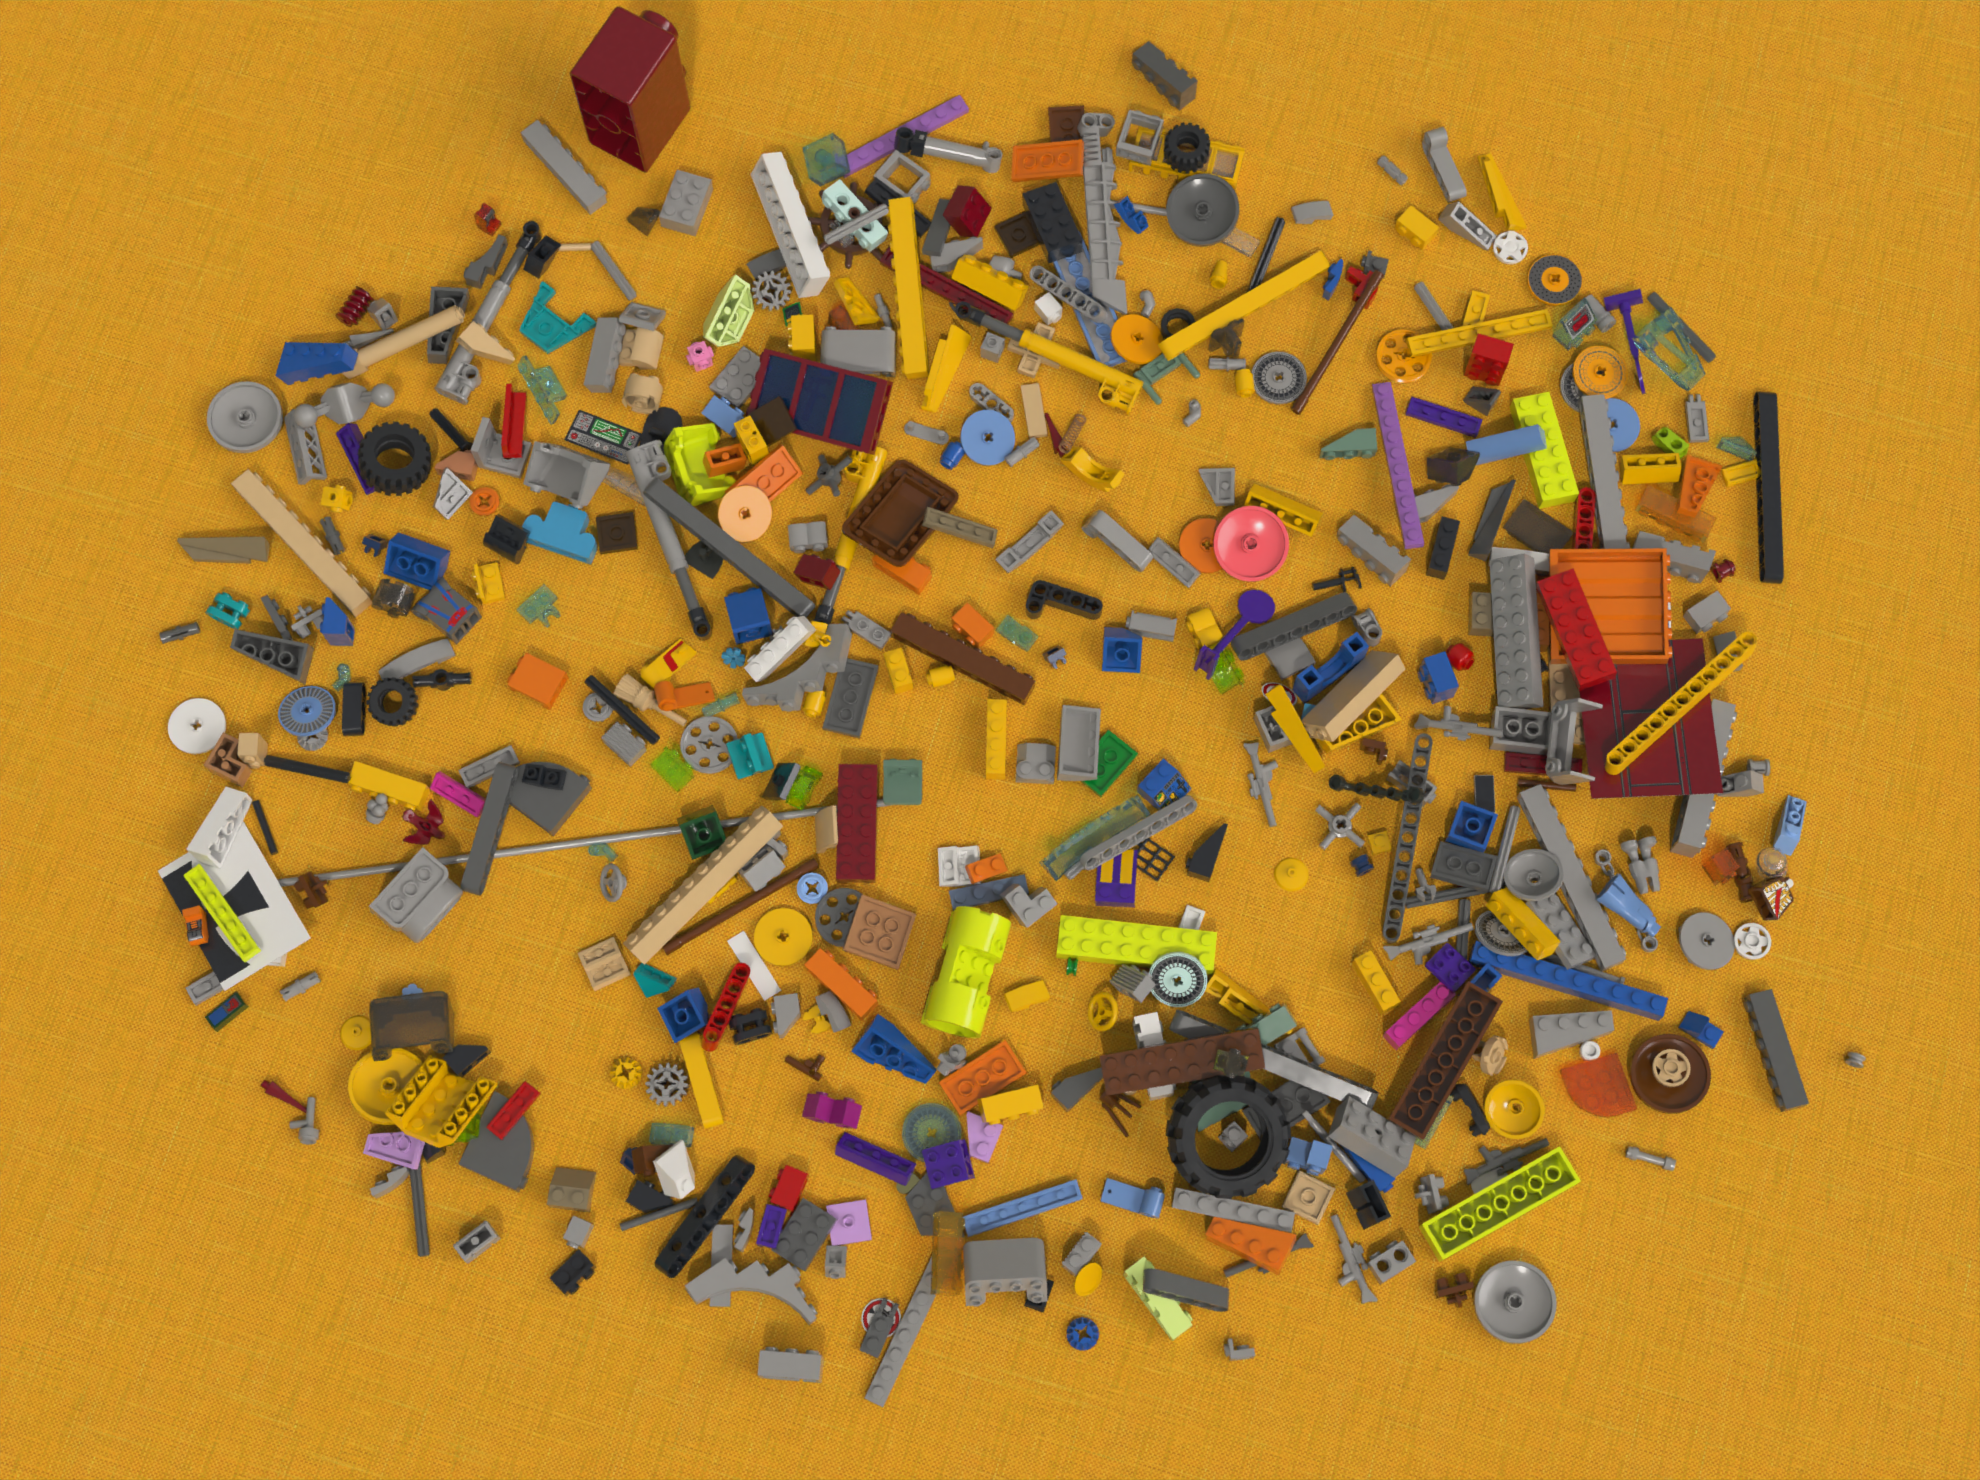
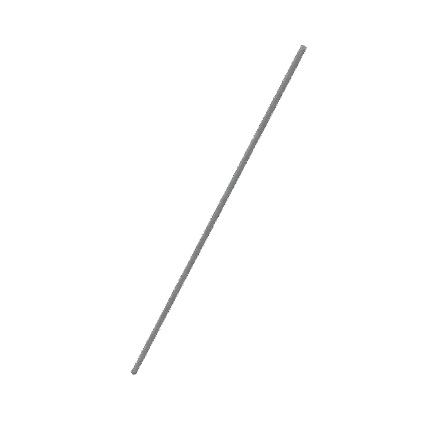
[277,799,891,887]

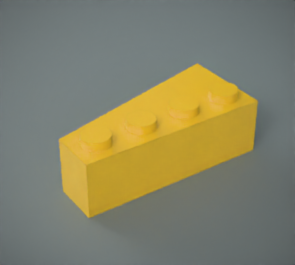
[1315,693,1402,754]

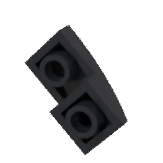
[522,764,567,791]

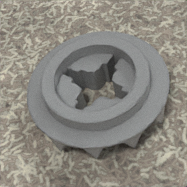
[583,693,613,722]
[297,728,328,751]

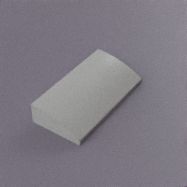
[1057,705,1101,781]

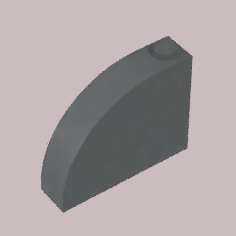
[510,762,592,837]
[459,1091,534,1193]

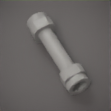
[1625,1146,1676,1171]

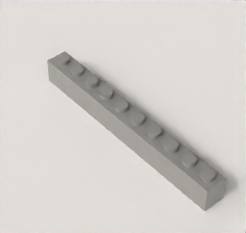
[1578,394,1630,549]
[1517,784,1626,971]

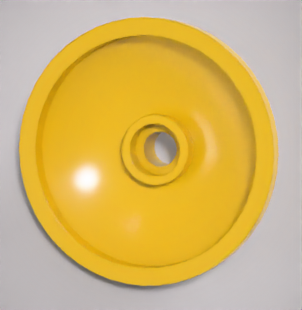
[1485,1079,1545,1139]

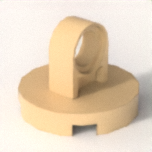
[1472,1036,1508,1076]

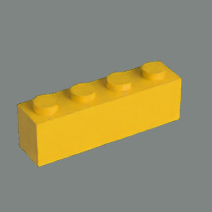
[951,255,1029,311]
[1243,484,1323,537]
[986,699,1007,780]
[348,761,430,811]
[1486,887,1561,961]

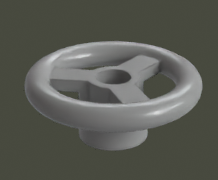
[600,863,627,902]

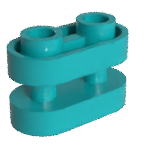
[205,592,250,630]

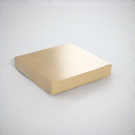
[1282,1170,1335,1225]

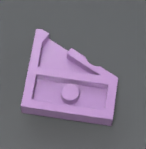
[967,1112,1003,1164]

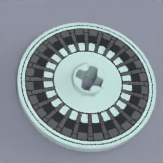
[1149,952,1207,1007]

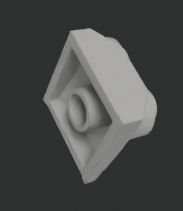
[1016,743,1056,784]

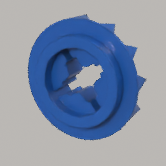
[1066,1317,1099,1351]

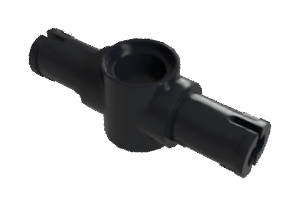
[413,669,472,691]

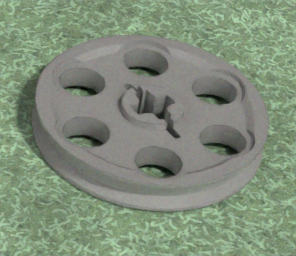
[680,716,738,774]

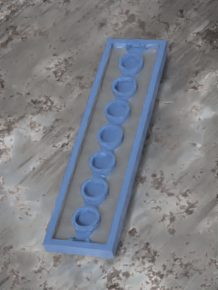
[1052,231,1127,367]

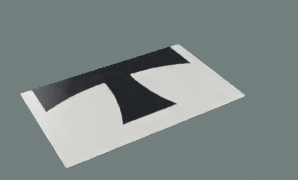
[158,821,311,991]

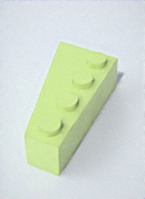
[1123,1257,1193,1341]

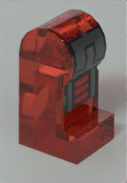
[474,203,502,236]

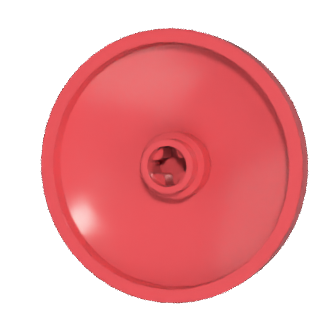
[1213,506,1289,582]

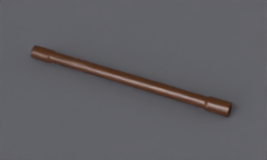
[1291,270,1384,415]
[662,858,819,955]

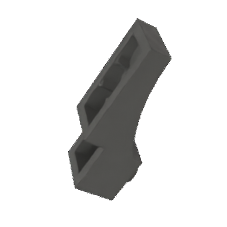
[464,234,508,289]

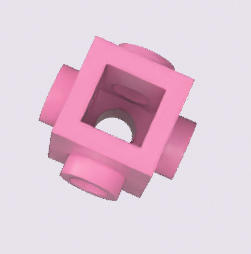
[686,341,714,372]

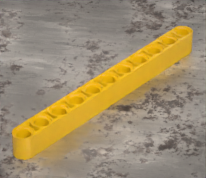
[1158,251,1331,361]
[1605,631,1757,775]

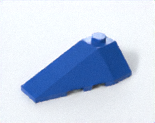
[851,1014,937,1084]

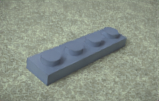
[949,874,1029,911]

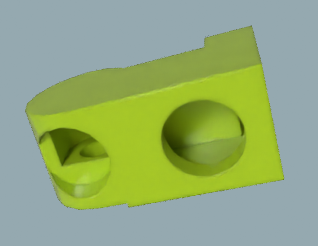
[1652,427,1689,459]

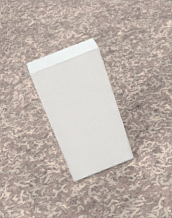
[1179,905,1206,930]

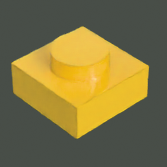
[1367,831,1392,856]

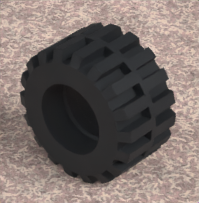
[1164,122,1210,174]
[366,677,419,727]

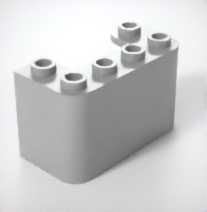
[963,1238,1047,1306]

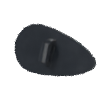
[640,407,683,455]

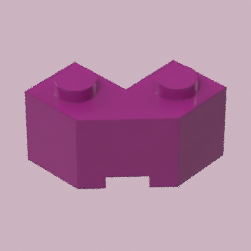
[802,1091,862,1129]

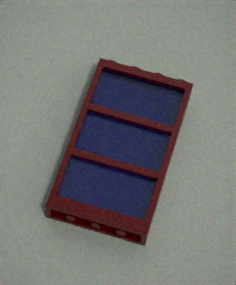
[746,348,893,455]

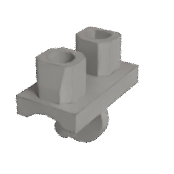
[291,605,324,638]
[936,1044,968,1076]
[1414,1174,1449,1214]

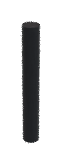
[252,800,278,855]

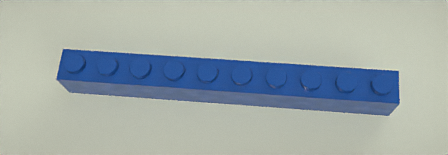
[1468,941,1668,1021]

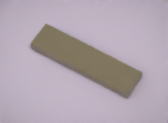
[922,507,997,548]

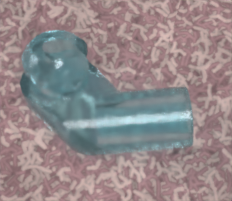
[331,663,351,692]

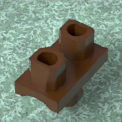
[294,871,329,909]
[1435,1272,1474,1308]

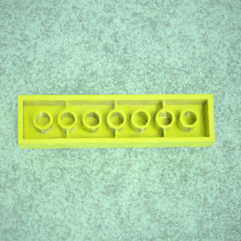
[1056,915,1217,975]
[1419,1146,1581,1262]

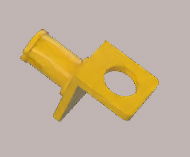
[802,621,831,648]

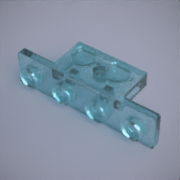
[517,355,567,424]

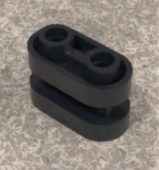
[729,1008,772,1045]

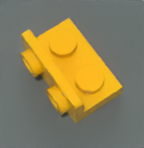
[471,562,506,604]

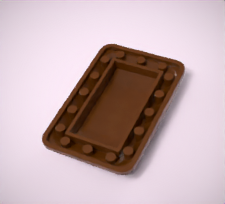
[842,460,959,567]

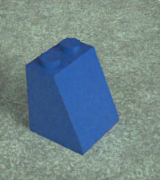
[724,588,773,645]

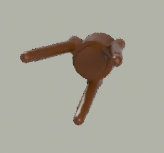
[1099,1091,1141,1137]

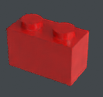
[768,1165,809,1213]

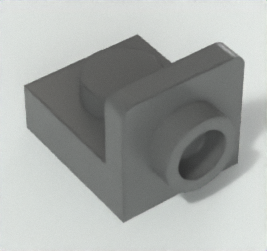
[1361,250,1389,279]

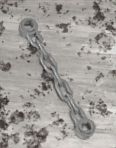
[1594,849,1658,953]

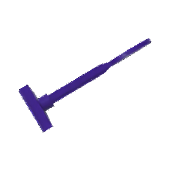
[1604,289,1646,395]
[1193,590,1275,680]

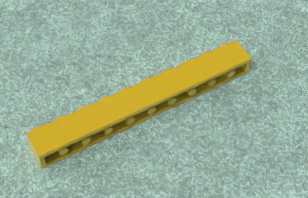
[887,197,930,380]

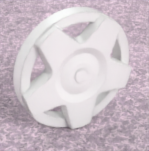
[1493,231,1528,264]
[1734,923,1771,960]

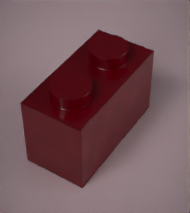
[793,554,841,590]

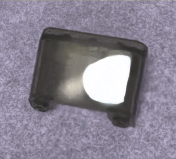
[369,991,454,1061]

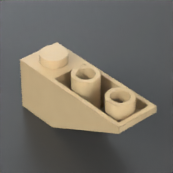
[456,321,515,365]

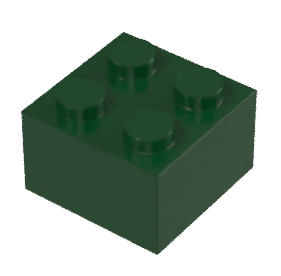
[677,805,726,860]

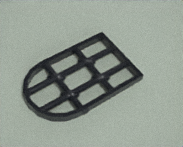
[1128,834,1175,882]

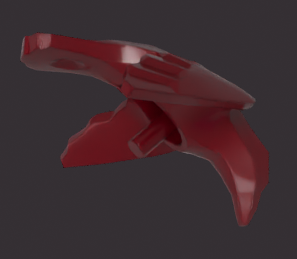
[402,799,445,845]

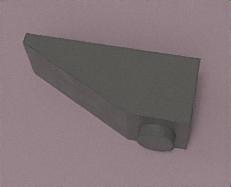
[1051,1068,1103,1113]

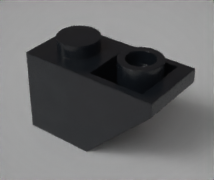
[626,1180,674,1213]

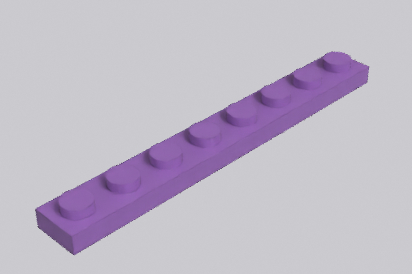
[836,95,969,178]

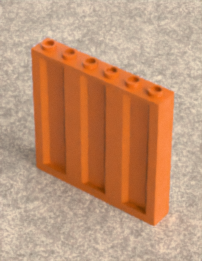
[1549,548,1672,664]

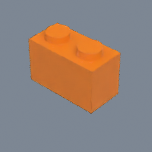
[703,443,746,478]
[951,603,995,649]

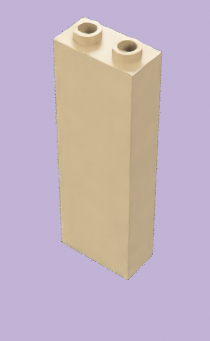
[1301,650,1406,742]

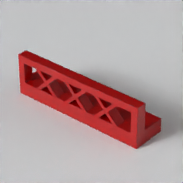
[501,383,527,458]

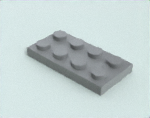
[1525,893,1597,970]

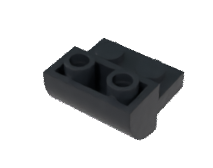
[483,514,531,564]

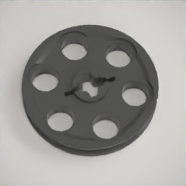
[815,888,863,947]

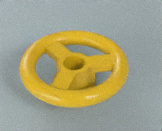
[1088,992,1118,1031]

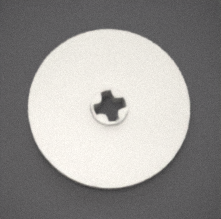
[168,698,226,754]

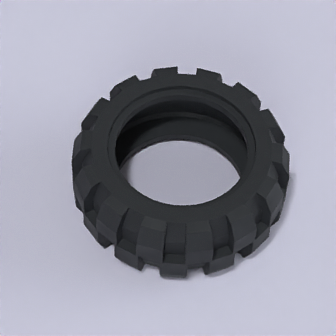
[1166,1074,1291,1199]

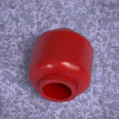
[1446,643,1475,671]

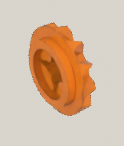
[469,487,500,516]

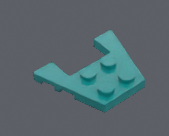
[519,281,597,354]

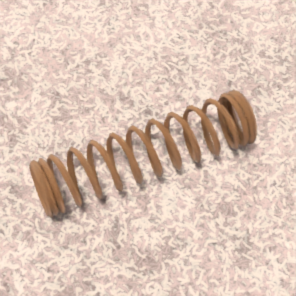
[1059,414,1086,453]

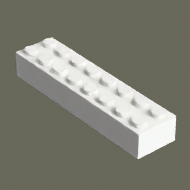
[751,152,830,298]

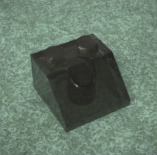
[1427,447,1480,486]

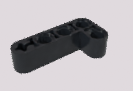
[1026,580,1103,620]

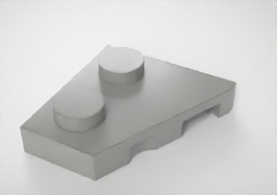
[433,468,473,520]
[1199,468,1235,506]

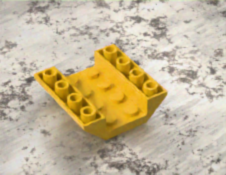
[385,1055,498,1148]

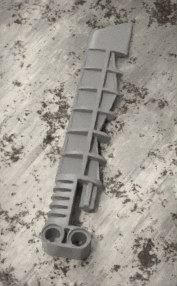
[1077,113,1127,314]

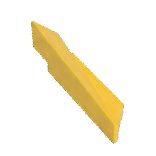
[1477,153,1527,232]
[1265,684,1325,773]
[1205,969,1293,1034]

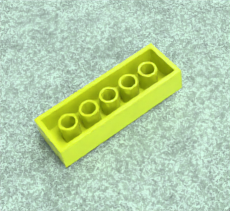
[1510,392,1579,509]

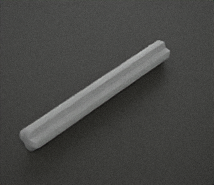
[1489,806,1521,894]

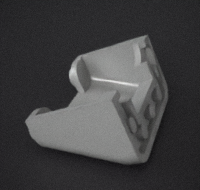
[820,327,896,377]
[523,441,610,509]

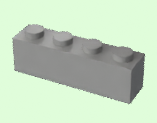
[584,318,626,393]

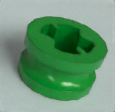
[1066,958,1078,976]

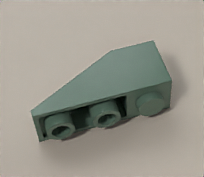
[1319,428,1377,460]

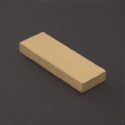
[1021,383,1047,439]

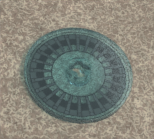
[902,1103,962,1162]

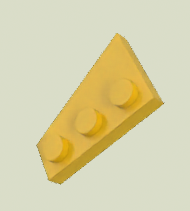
[833,278,880,325]

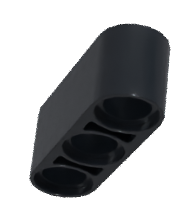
[342,682,366,736]

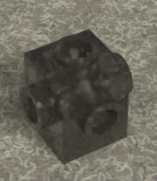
[1213,1048,1248,1078]

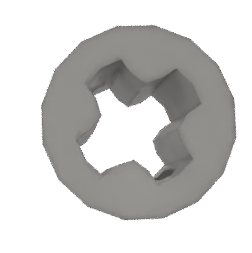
[1747,759,1770,776]

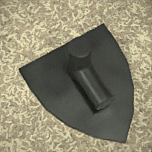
[685,541,724,579]

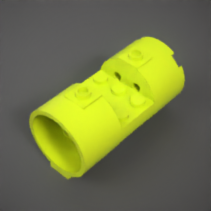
[921,906,1011,1038]

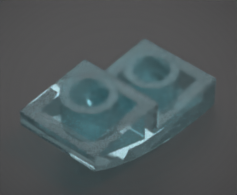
[995,615,1039,652]
[649,1123,694,1147]

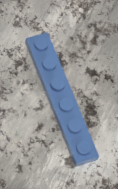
[962,1180,1083,1237]

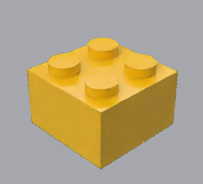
[788,315,817,365]

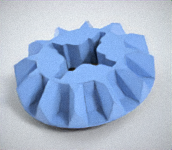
[797,873,828,904]

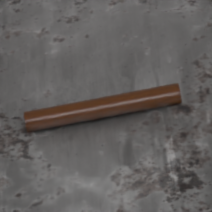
[1517,779,1577,792]

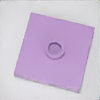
[826,1200,872,1246]

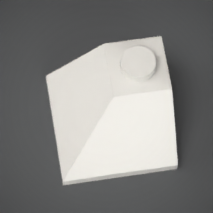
[653,1139,695,1199]

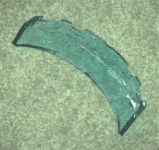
[1039,795,1150,881]

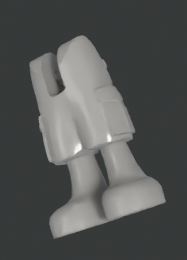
[1620,836,1660,894]

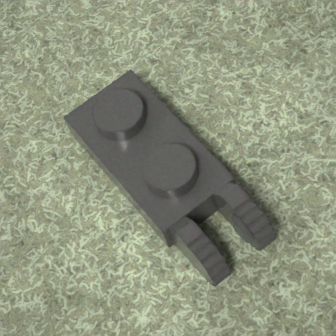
[859,1298,899,1358]

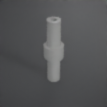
[874,294,893,328]

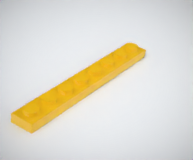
[1406,309,1553,357]

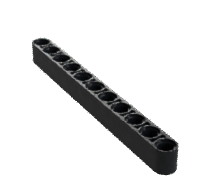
[1753,391,1784,584]

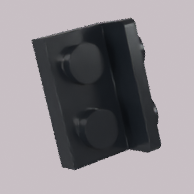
[550,1249,596,1296]

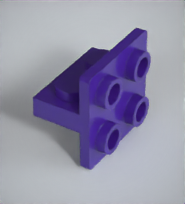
[1425,943,1476,993]

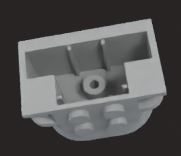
[369,847,463,943]

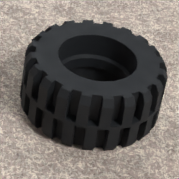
[358,422,431,496]

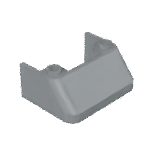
[1545,698,1603,785]

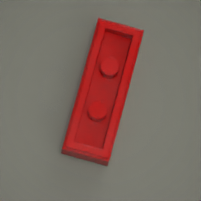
[486,1081,541,1140]

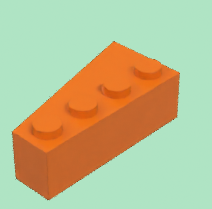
[1205,1217,1296,1276]

